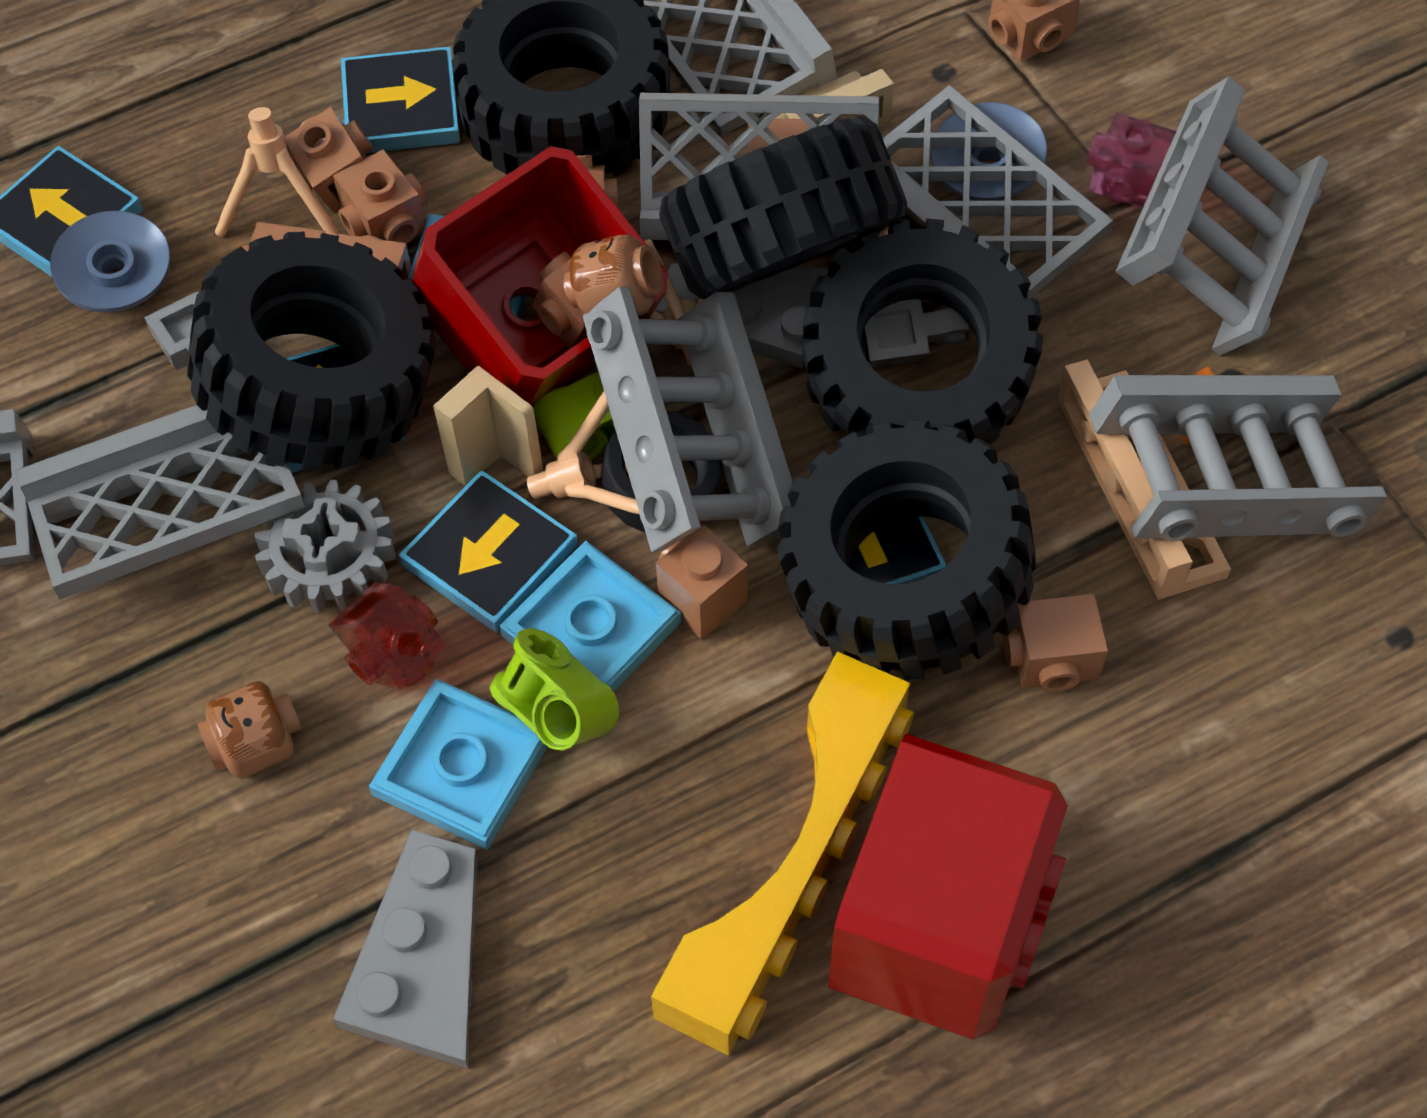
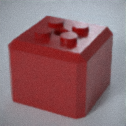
[411,146,668,407]
[828,734,1068,1040]

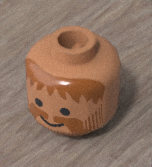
[564,235,663,316]
[197,681,302,779]

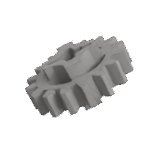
[254,480,396,614]

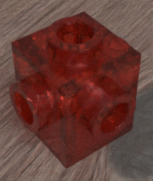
[328,582,447,690]

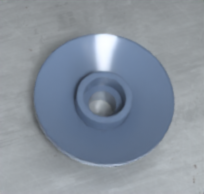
[931,102,1047,201]
[50,211,171,313]

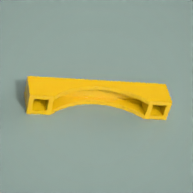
[651,651,915,1056]

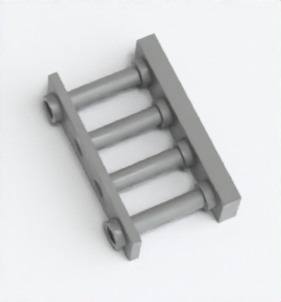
[1115,76,1328,356]
[582,287,793,552]
[1089,375,1387,542]

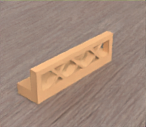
[1057,359,1231,600]

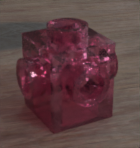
[1086,112,1176,208]

